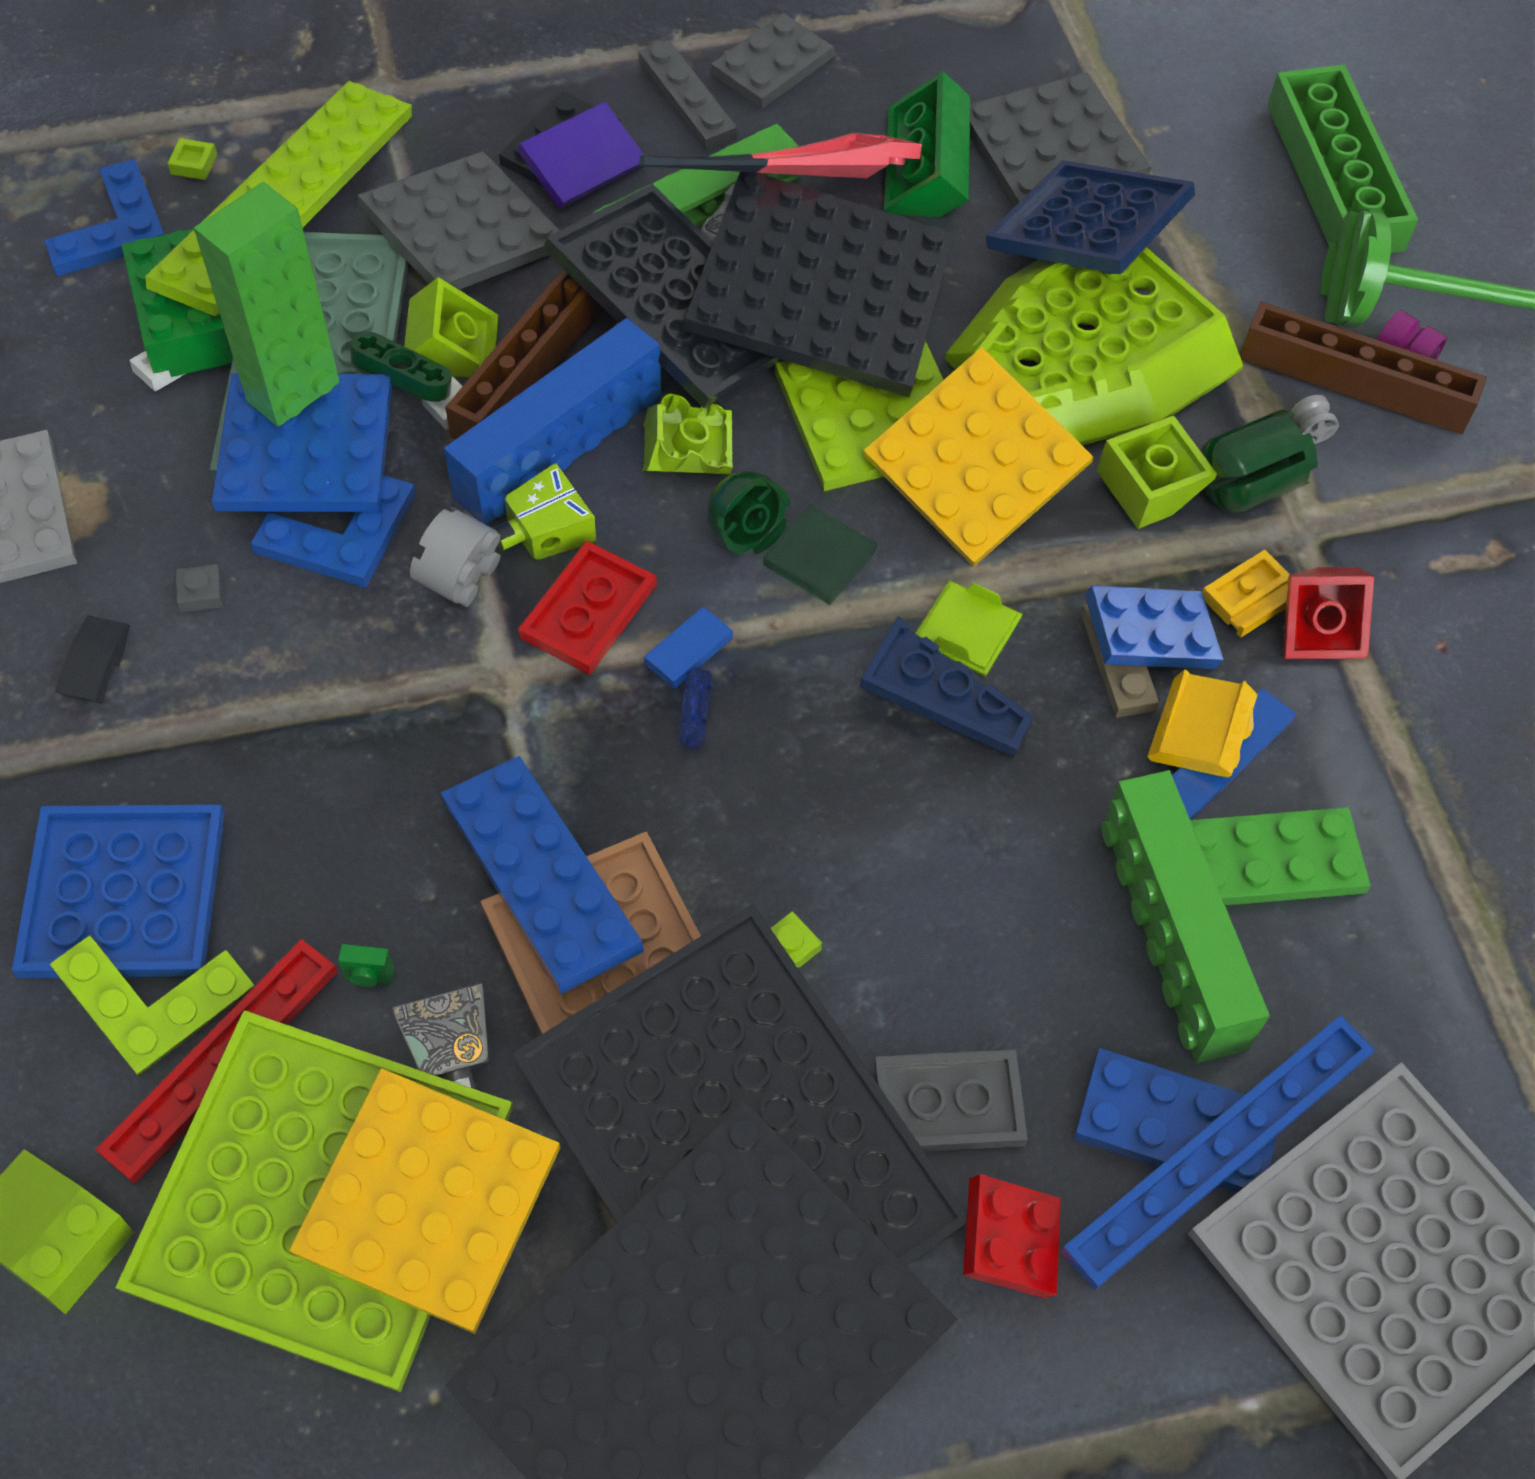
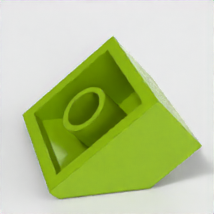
[404,277,498,377]
[1096,416,1217,529]

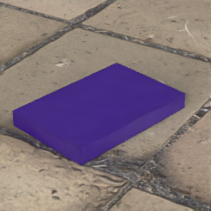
[517,102,644,209]

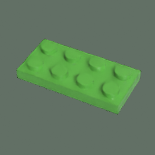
[1190,807,1371,905]

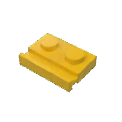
[1202,549,1290,638]

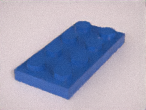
[1073,1048,1276,1193]

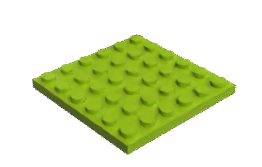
[115,1010,514,1393]

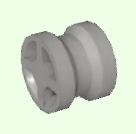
[1291,395,1339,444]

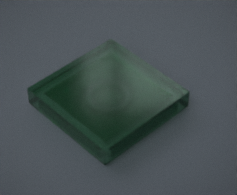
[763,503,877,605]

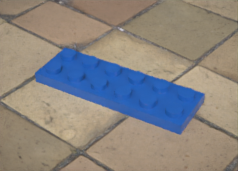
[440,756,644,994]

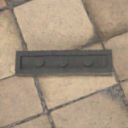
[638,40,737,150]

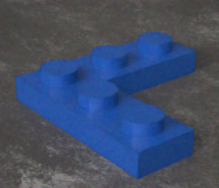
[44,159,164,276]
[250,475,416,588]

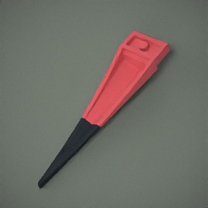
[639,133,922,179]

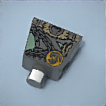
[392,984,489,1089]

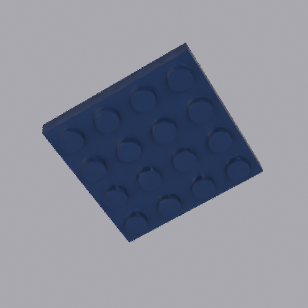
[986,160,1195,275]

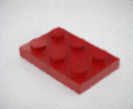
[518,541,657,675]

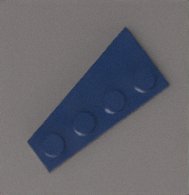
[860,616,1034,757]

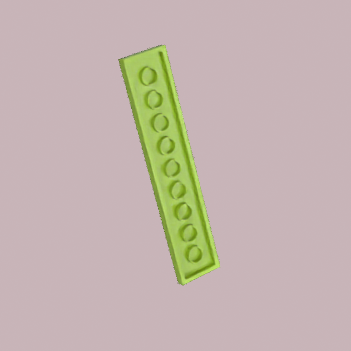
[145,81,412,317]

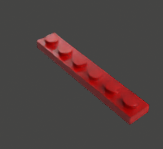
[95,939,338,1185]

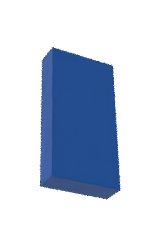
[644,606,733,689]

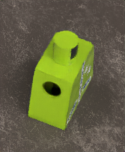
[493,463,597,560]

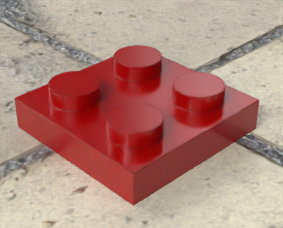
[963,1174,1061,1298]

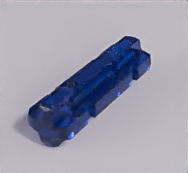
[679,667,712,748]

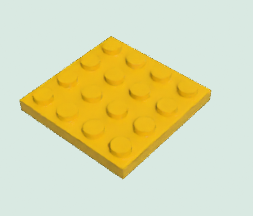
[864,347,1093,568]
[289,1068,561,1334]

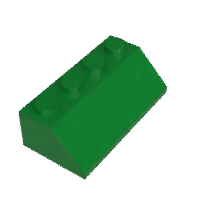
[884,71,970,217]

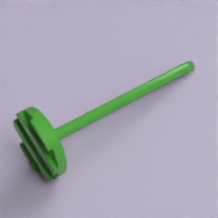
[1320,209,1535,328]

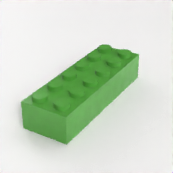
[1267,64,1418,253]
[194,181,340,427]
[1101,770,1270,1064]

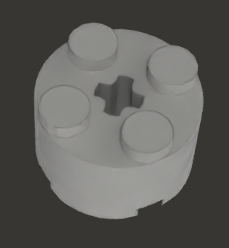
[410,507,501,607]

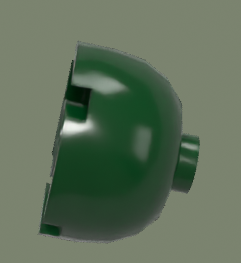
[707,471,790,555]

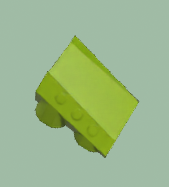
[642,394,733,474]

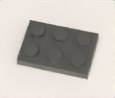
[711,13,834,110]
[874,1049,1028,1152]

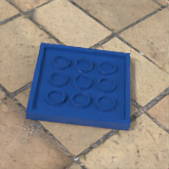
[212,373,393,512]
[12,805,225,978]

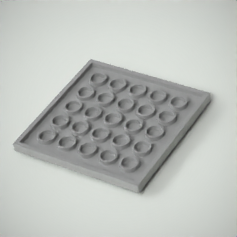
[1187,1062,1535,1479]

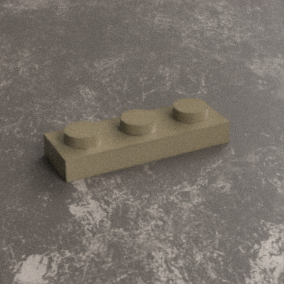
[1081,604,1159,718]

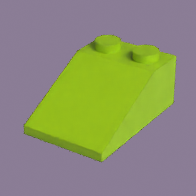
[0,1149,135,1315]

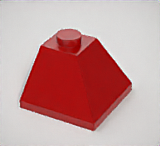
[1283,567,1374,659]

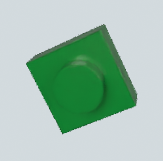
[338,944,394,987]

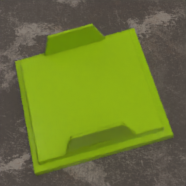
[915,580,1023,677]

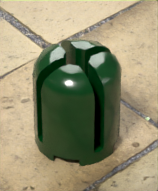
[1201,409,1318,512]

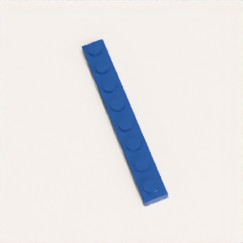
[1061,1015,1375,1291]

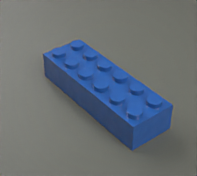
[444,318,661,525]

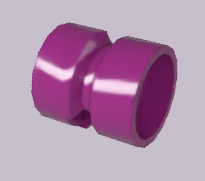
[1377,309,1448,360]

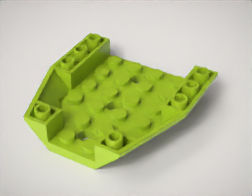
[944,247,1243,446]

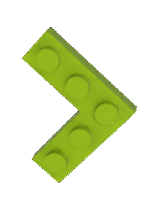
[50,935,255,1077]

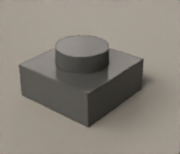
[176,564,223,613]

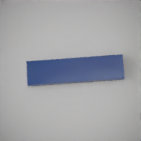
[1172,688,1296,820]

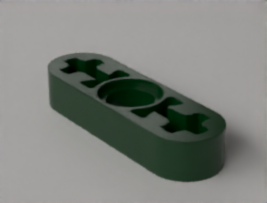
[350,332,452,402]

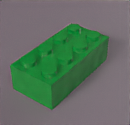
[121,228,233,377]

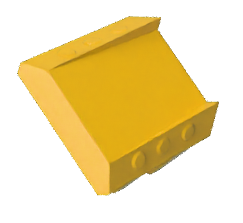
[1147,669,1258,778]

